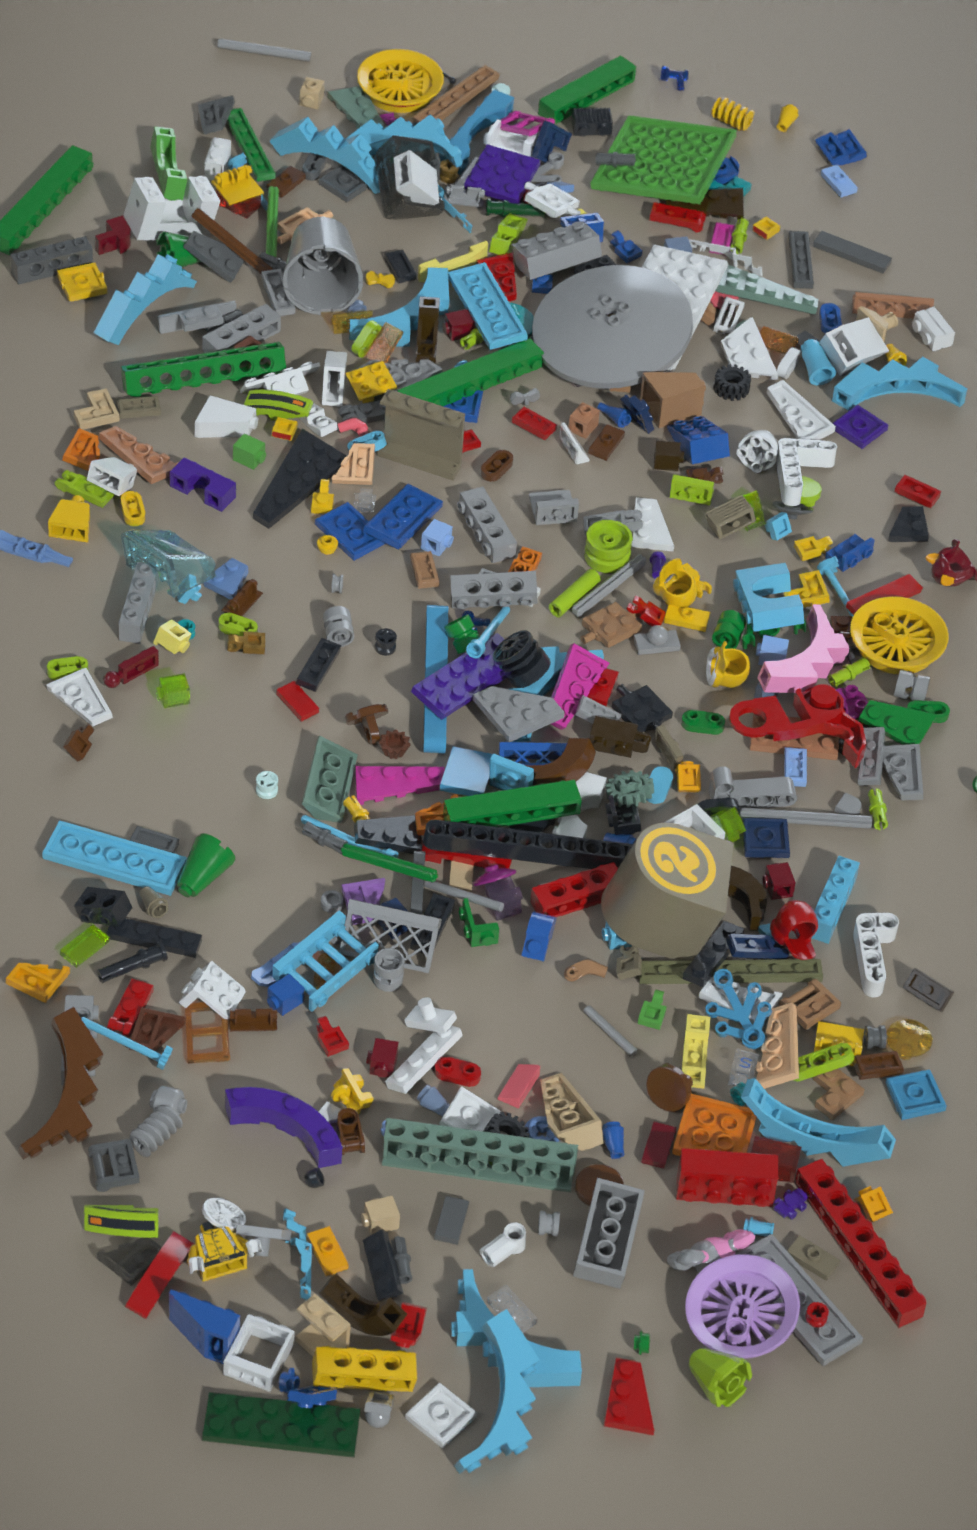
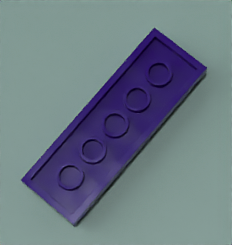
[411,633,507,720]

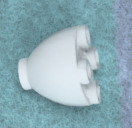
[736,430,779,473]

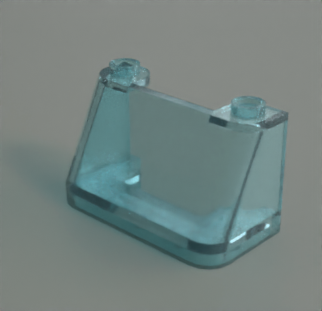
[121,529,216,598]

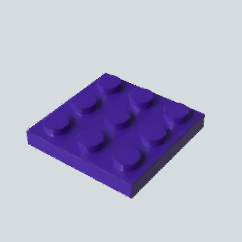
[464,144,540,203]

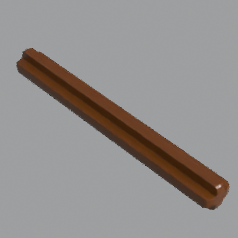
[192,208,273,274]

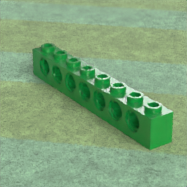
[121,342,286,397]

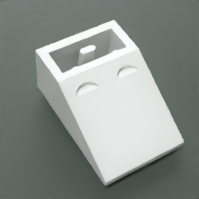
[819,317,889,376]

